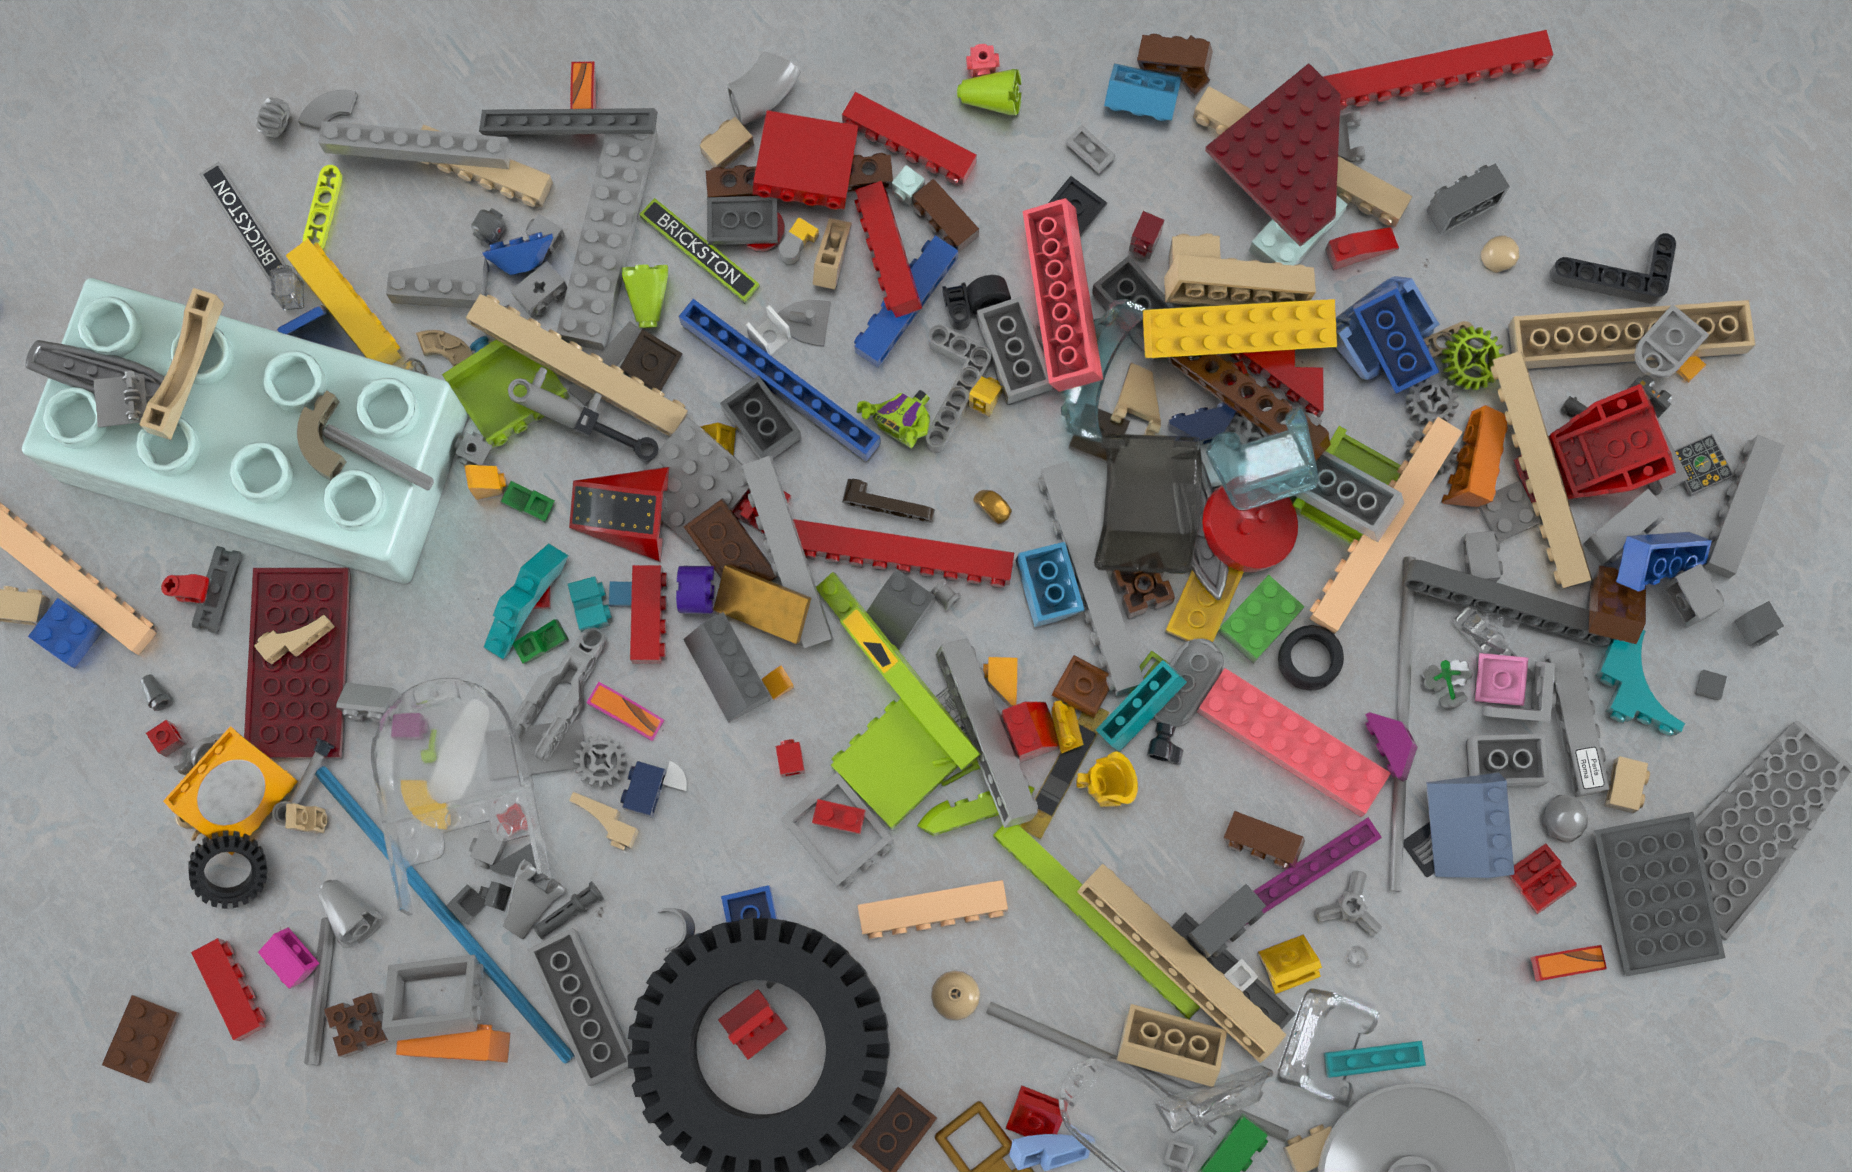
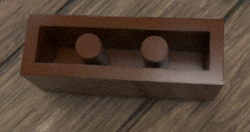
[1137,34,1213,77]
[912,178,979,253]
[1224,811,1305,869]

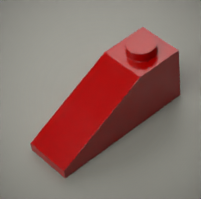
[1325,227,1399,271]

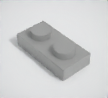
[1065,125,1115,173]

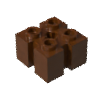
[1111,553,1175,619]
[324,992,389,1058]

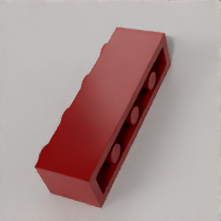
[630,565,668,664]
[191,938,266,1041]

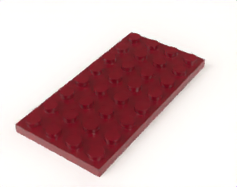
[244,568,350,759]

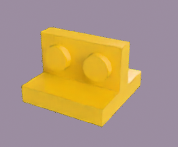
[1258,934,1322,994]

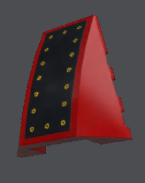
[569,467,669,562]

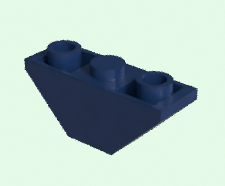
[1167,402,1237,447]

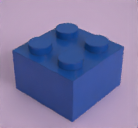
[28,598,104,669]
[721,885,778,922]

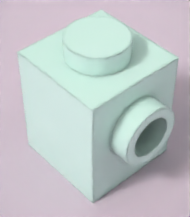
[892,165,925,205]

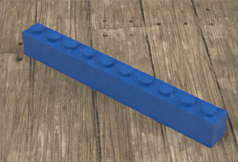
[679,299,881,462]

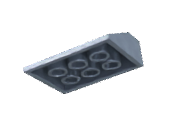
[1426,773,1514,878]

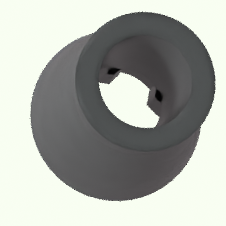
[140,674,171,711]

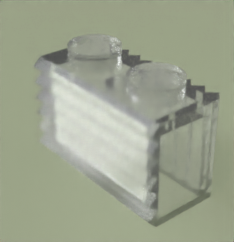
[270,265,304,310]

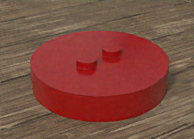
[1202,475,1298,573]

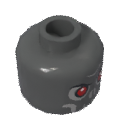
[471,208,506,244]

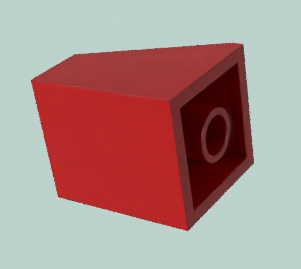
[1001,701,1060,763]

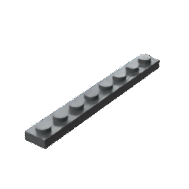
[479,108,658,135]

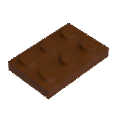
[102,995,179,1083]

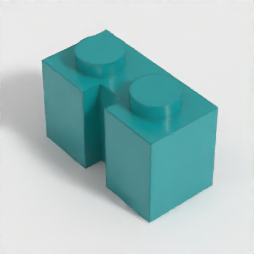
[567,576,612,633]

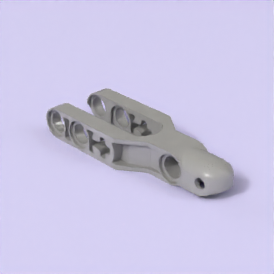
[503,628,606,762]

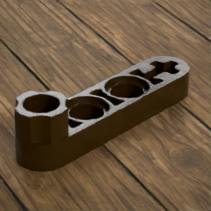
[842,478,935,523]

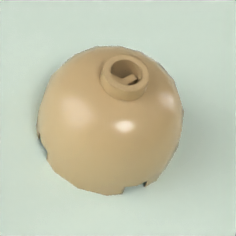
[931,970,980,1021]

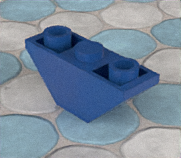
[483,232,553,275]

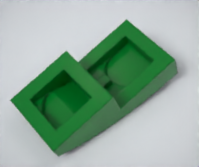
[500,481,555,522]
[513,619,569,664]

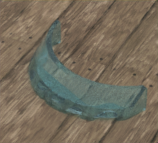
[1061,299,1148,443]

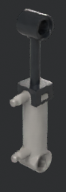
[508,367,659,462]

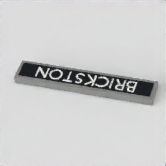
[199,162,292,286]

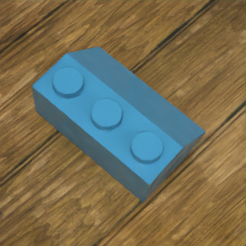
[1104,63,1181,121]
[1015,542,1085,627]

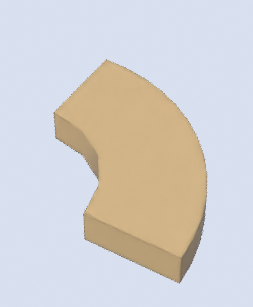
[416,330,473,367]

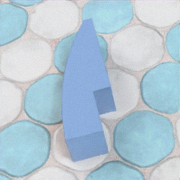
[1009,1134,1093,1172]

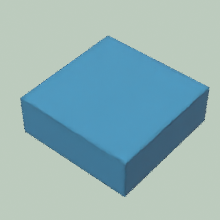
[609,581,632,607]

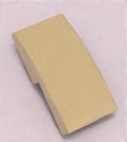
[285,804,327,833]

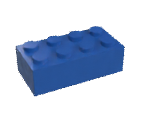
[1353,285,1439,393]

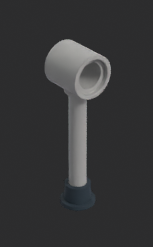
[272,738,335,826]

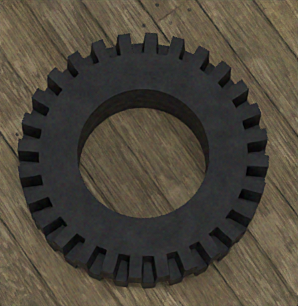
[627,918,890,1172]

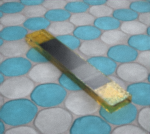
[1020,707,1109,840]

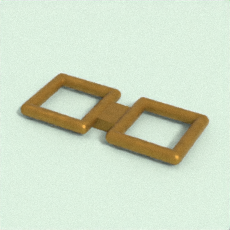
[935,1101,1034,1172]

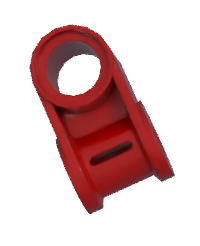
[161,574,210,603]

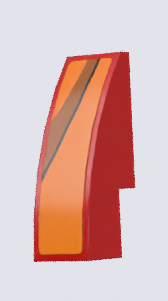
[570,61,596,109]
[1531,945,1607,982]

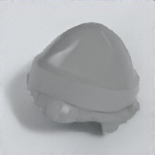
[1543,795,1588,842]

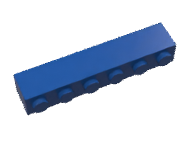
[854,235,958,368]

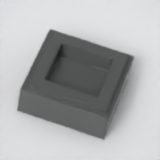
[1696,669,1727,700]

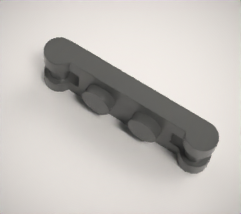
[192,546,241,633]

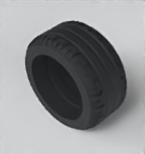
[1278,625,1344,691]

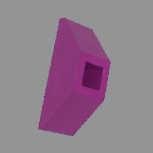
[1365,712,1418,782]

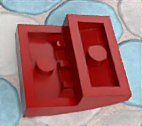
[1509,843,1577,914]

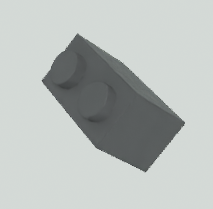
[1735,601,1784,646]

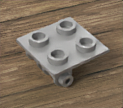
[94,371,147,428]

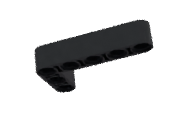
[1550,233,1676,304]

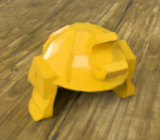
[1076,751,1138,807]

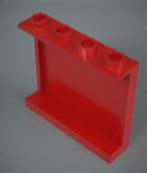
[753,110,858,209]

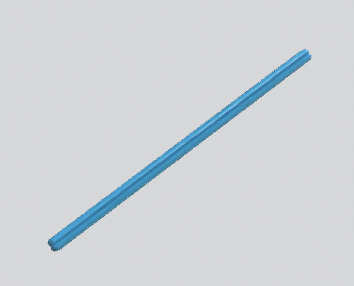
[315,766,574,1064]

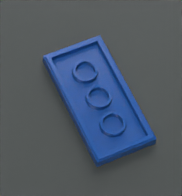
[277,305,328,335]

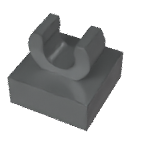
[478,881,511,911]

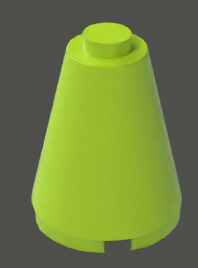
[957,69,1022,116]

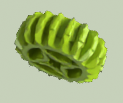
[1441,326,1505,390]

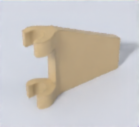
[1111,362,1161,438]

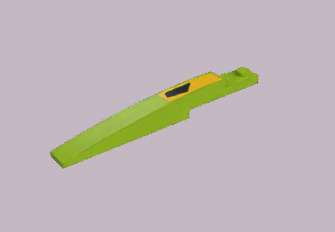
[816,572,981,770]

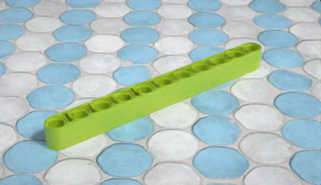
[993,825,1201,1020]

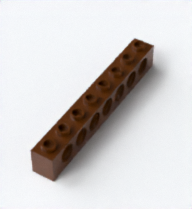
[705,153,893,199]
[1167,354,1331,465]

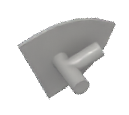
[777,300,831,346]

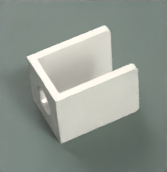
[746,305,791,355]

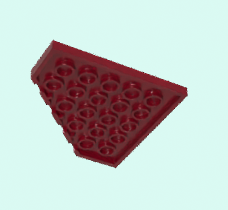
[1205,63,1341,247]

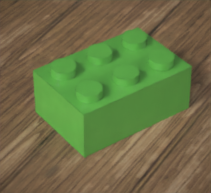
[1218,575,1305,664]

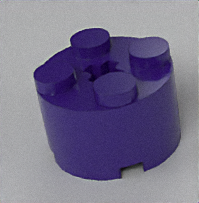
[676,565,716,614]

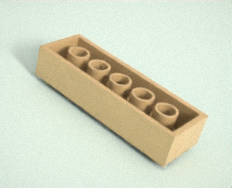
[1164,254,1316,306]

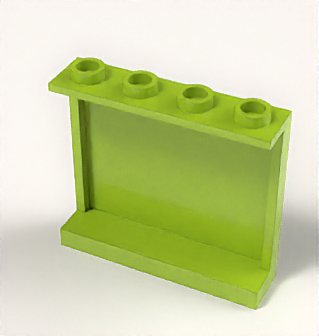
[442,340,570,448]
[1293,426,1401,545]
[831,699,959,831]

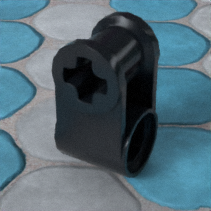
[942,282,970,330]

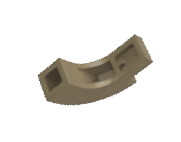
[297,390,346,481]

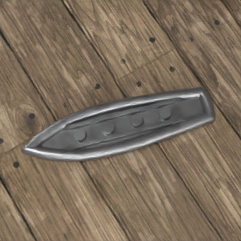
[25,340,188,404]
[1168,449,1228,600]

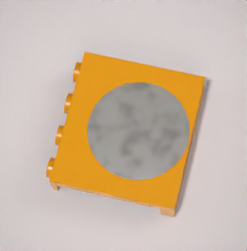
[163,726,298,855]

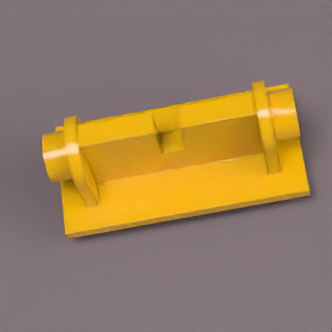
[1051,700,1084,753]

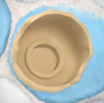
[1481,236,1520,273]

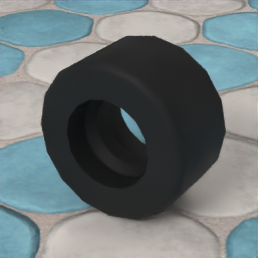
[967,274,1011,315]

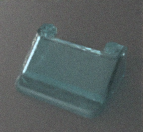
[1206,407,1319,510]

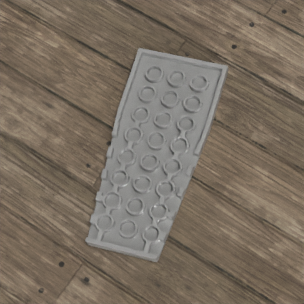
[1695,721,1852,941]

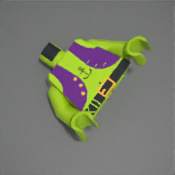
[856,390,930,449]

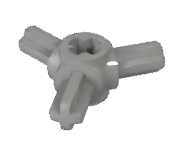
[1316,871,1382,936]

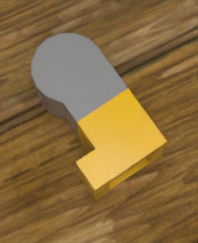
[779,217,819,264]

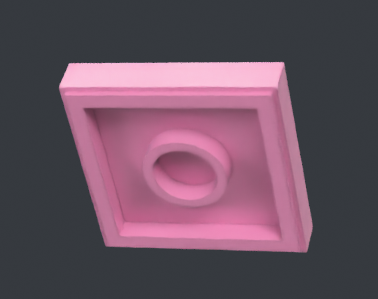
[1475,653,1528,706]

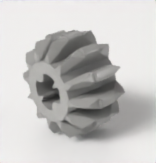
[256,97,290,138]

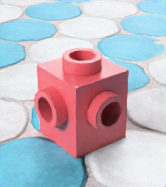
[966,44,1000,78]

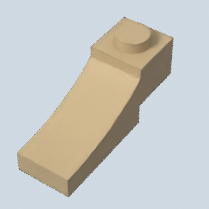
[254,615,335,665]
[569,792,639,851]

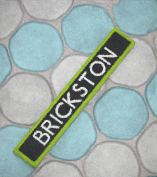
[639,198,760,303]

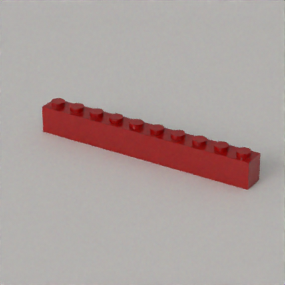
[1323,30,1554,110]
[793,519,1015,588]

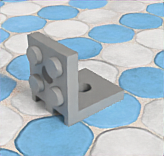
[1483,661,1558,722]

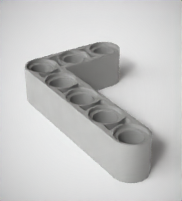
[926,325,991,453]

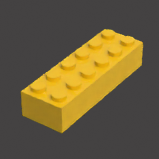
[285,239,402,365]

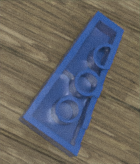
[1616,532,1712,591]

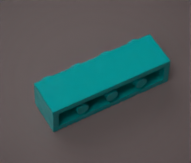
[1096,660,1187,751]

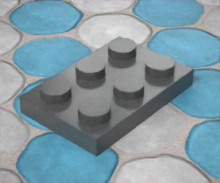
[707,196,778,245]

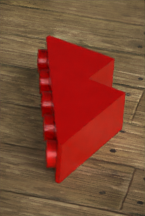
[1229,349,1324,417]

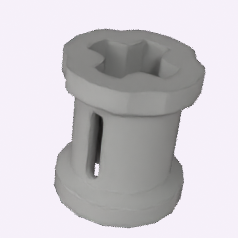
[930,579,961,611]

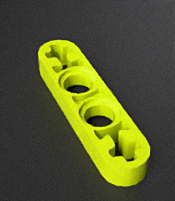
[303,165,342,249]

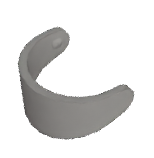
[658,908,695,952]

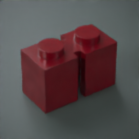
[1129,211,1165,259]

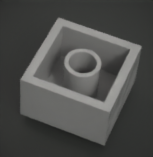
[1663,564,1725,628]

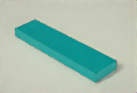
[1324,1041,1426,1078]

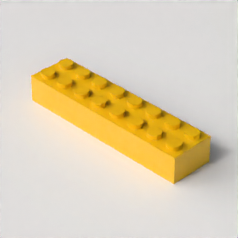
[1143,299,1337,358]

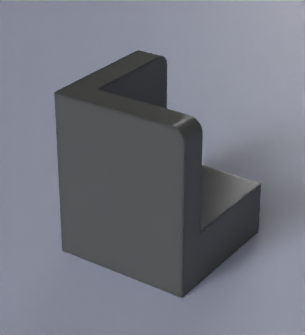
[446,884,486,925]

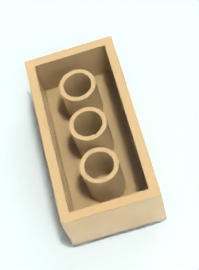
[1117,1004,1227,1087]

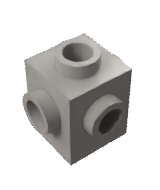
[453,431,492,465]

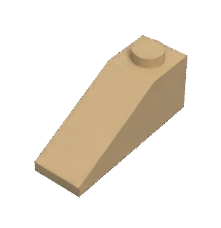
[813,218,852,289]

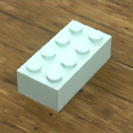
[1249,196,1348,265]

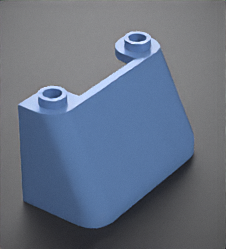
[1336,276,1440,380]

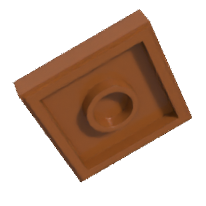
[1052,655,1109,718]

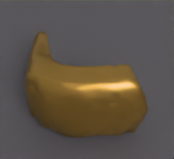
[973,490,1012,524]

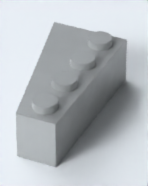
[386,256,489,308]

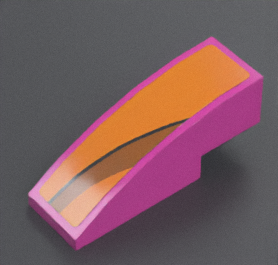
[586,682,665,741]

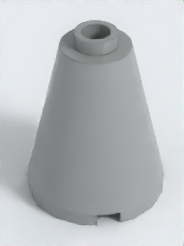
[318,880,382,948]

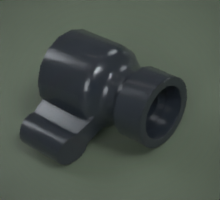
[1147,723,1184,765]

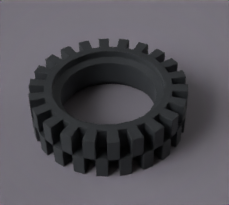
[188,831,268,909]

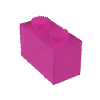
[258,927,320,989]

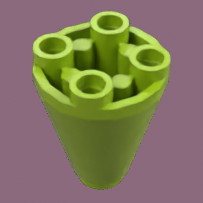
[622,265,668,328]

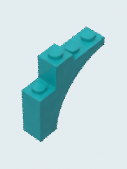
[483,543,569,659]
[1595,630,1685,736]

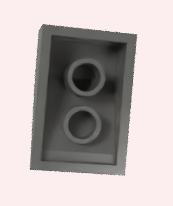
[867,568,935,650]

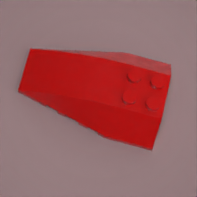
[1514,384,1676,503]

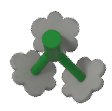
[1423,659,1473,708]

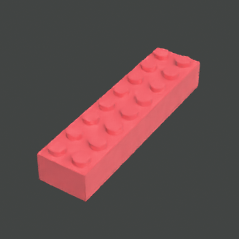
[1023,198,1103,392]
[1196,668,1391,817]

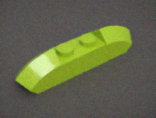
[917,786,1035,836]

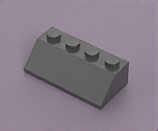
[683,612,771,723]

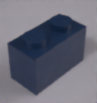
[620,761,666,818]

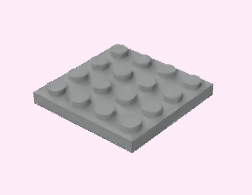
[643,417,750,551]

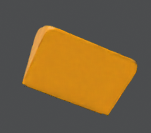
[761,665,794,700]

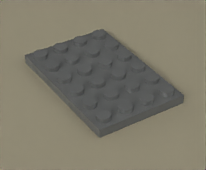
[1594,812,1726,976]

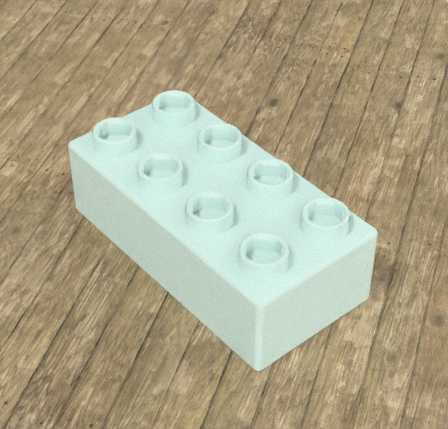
[22,278,468,584]

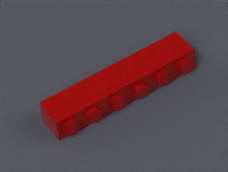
[842,92,977,186]
[854,181,923,318]

